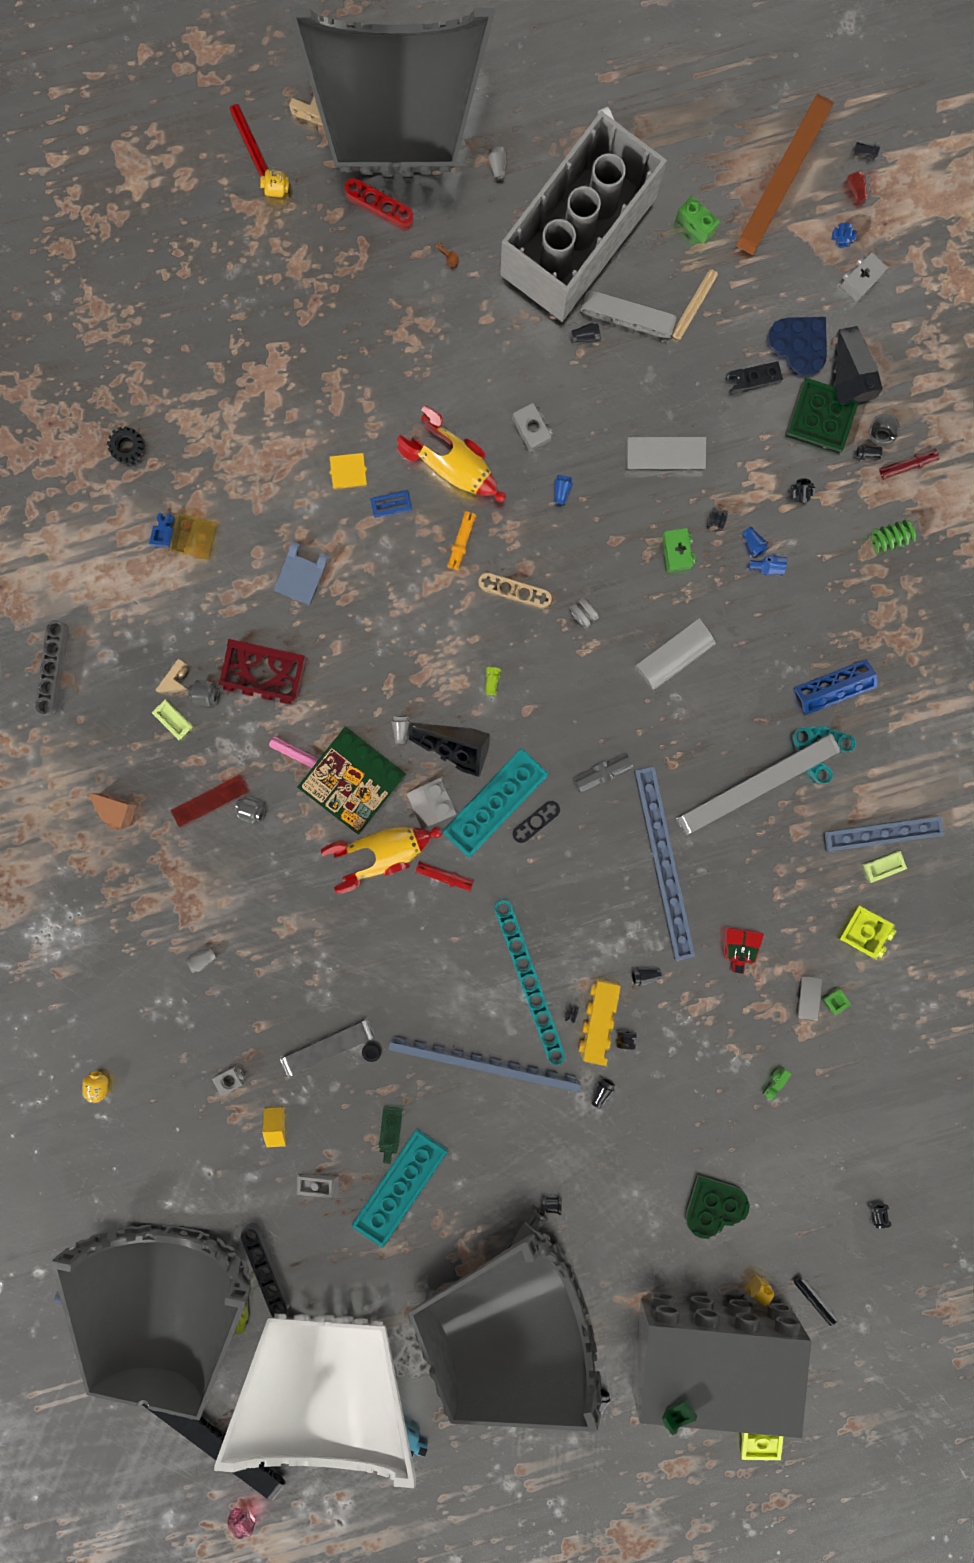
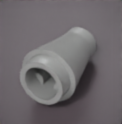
[488,147,507,179]
[391,715,411,744]
[186,948,216,973]

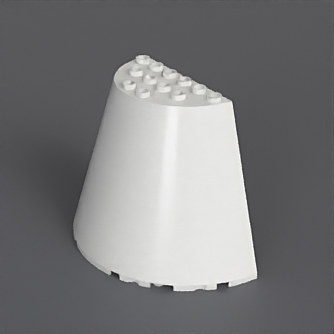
[214,1314,416,1488]

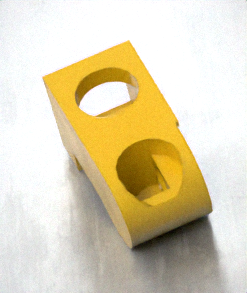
[744,1274,774,1307]

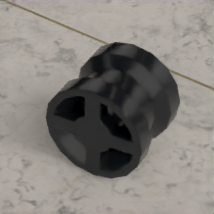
[707,507,728,530]
[616,1031,637,1050]

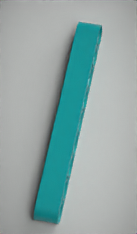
[495,899,565,1065]

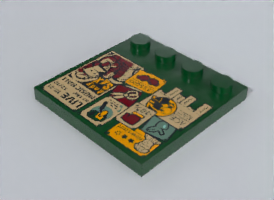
[297,726,406,835]

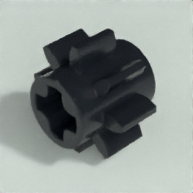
[791,478,816,503]

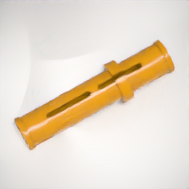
[447,511,476,571]

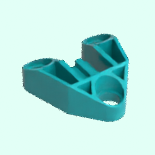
[793,726,856,784]

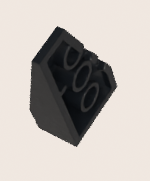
[834,326,883,406]

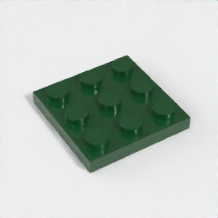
[786,378,859,452]

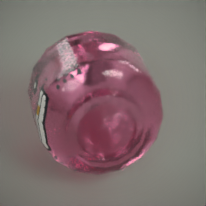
[227,1507,256,1539]

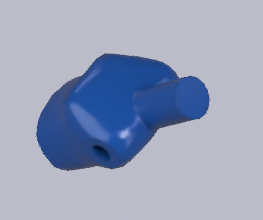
[749,553,787,575]

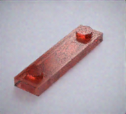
[170,775,249,828]

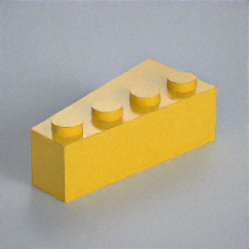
[578,979,621,1066]

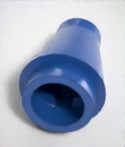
[554,475,573,504]
[742,527,769,557]

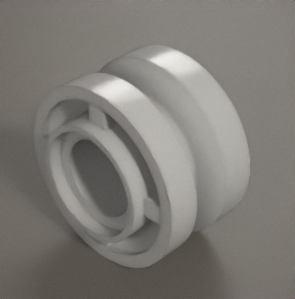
[570,597,599,628]

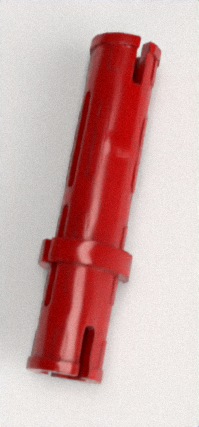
[415,861,474,892]

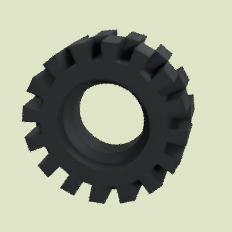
[107,426,145,465]

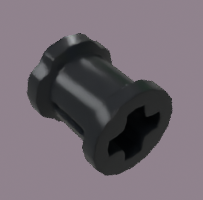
[542,1197,562,1216]
[871,1204,891,1229]

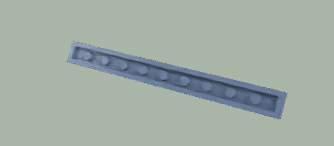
[635,767,695,961]
[388,1037,581,1092]

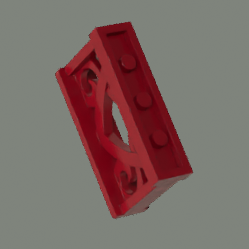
[218,639,307,705]

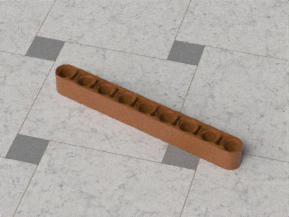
[736,93,834,255]

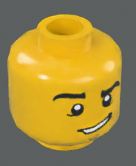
[260,169,289,198]
[82,1071,108,1102]

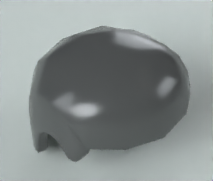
[869,414,900,446]

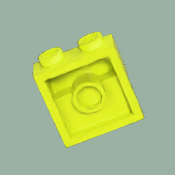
[840,906,897,960]
[741,1433,783,1460]

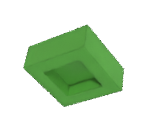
[823,988,851,1016]

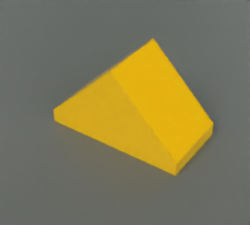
[262,1107,286,1148]

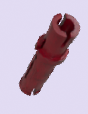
[879,448,940,480]

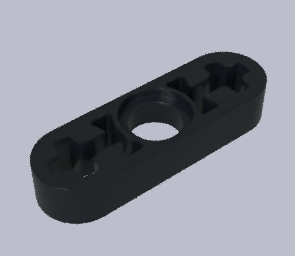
[512,801,560,843]

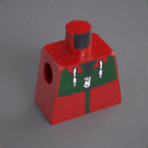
[724,927,764,974]

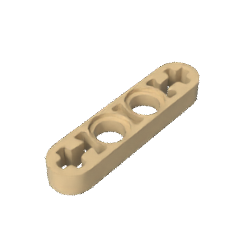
[479,573,552,608]

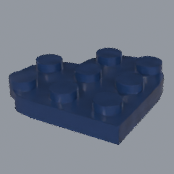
[767,317,827,377]

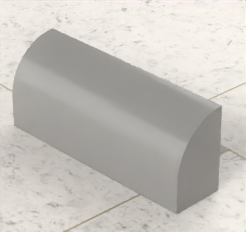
[626,437,706,469]
[635,618,716,691]

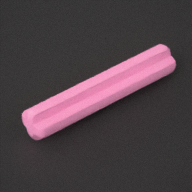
[269,737,319,768]

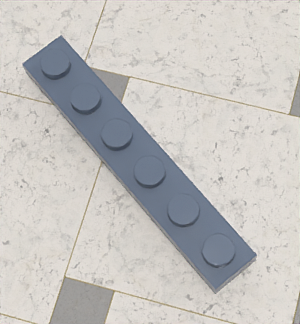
[824,816,944,852]

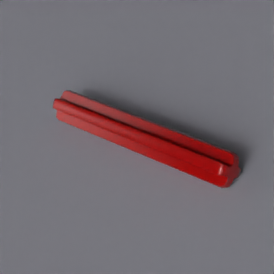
[229,104,269,176]

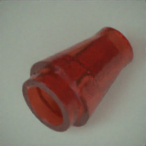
[847,170,868,203]

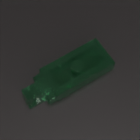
[379,1108,403,1164]

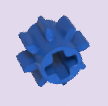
[831,223,857,248]

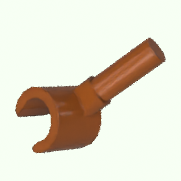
[437,242,459,267]

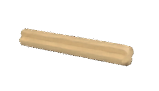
[672,269,718,340]

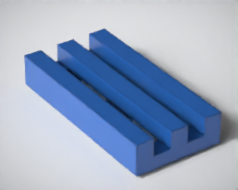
[370,490,412,518]

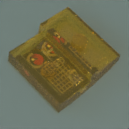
[168,513,217,561]

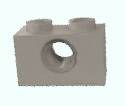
[512,403,553,452]

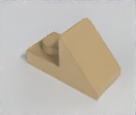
[289,97,323,126]
[156,659,189,694]

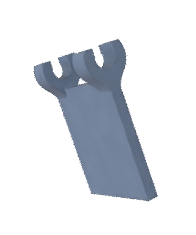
[274,542,330,605]

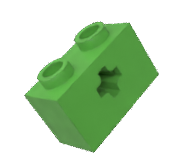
[676,195,720,244]
[662,528,696,573]

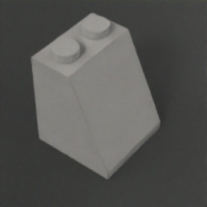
[407,778,457,829]

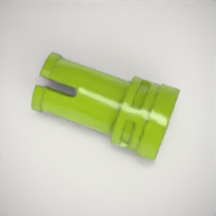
[484,667,502,695]

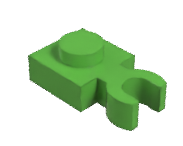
[764,1067,792,1100]

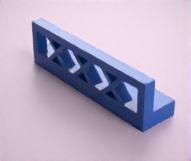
[795,659,878,715]

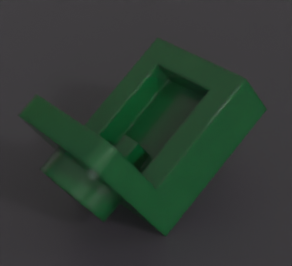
[662,1399,697,1436]

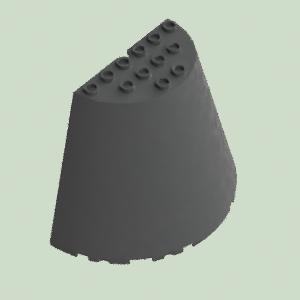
[290,8,495,177]
[52,1225,251,1420]
[408,1232,602,1432]

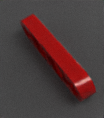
[345,178,413,227]

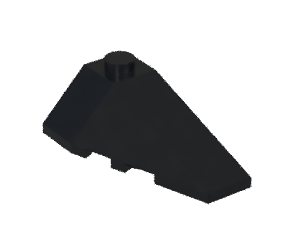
[409,723,490,777]

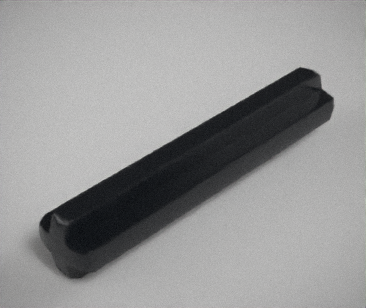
[794,1276,838,1326]

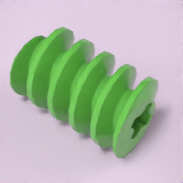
[871,519,916,554]

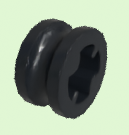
[565,1004,579,1023]

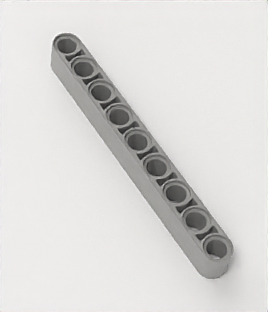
[677,733,841,835]

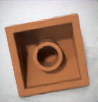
[89,793,137,830]

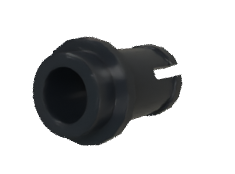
[854,140,880,158]
[856,444,882,460]

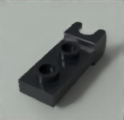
[726,361,783,394]

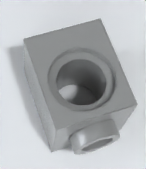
[212,1065,245,1096]

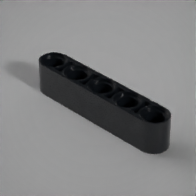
[241,1223,290,1318]

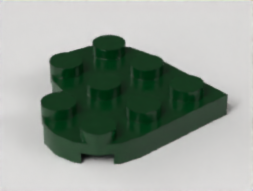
[686,1175,750,1239]

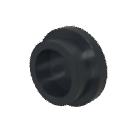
[362,1042,381,1062]

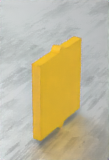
[329,453,367,489]

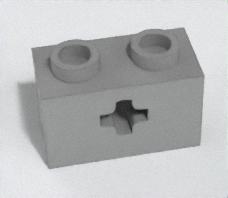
[840,252,888,302]

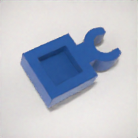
[149,513,174,548]

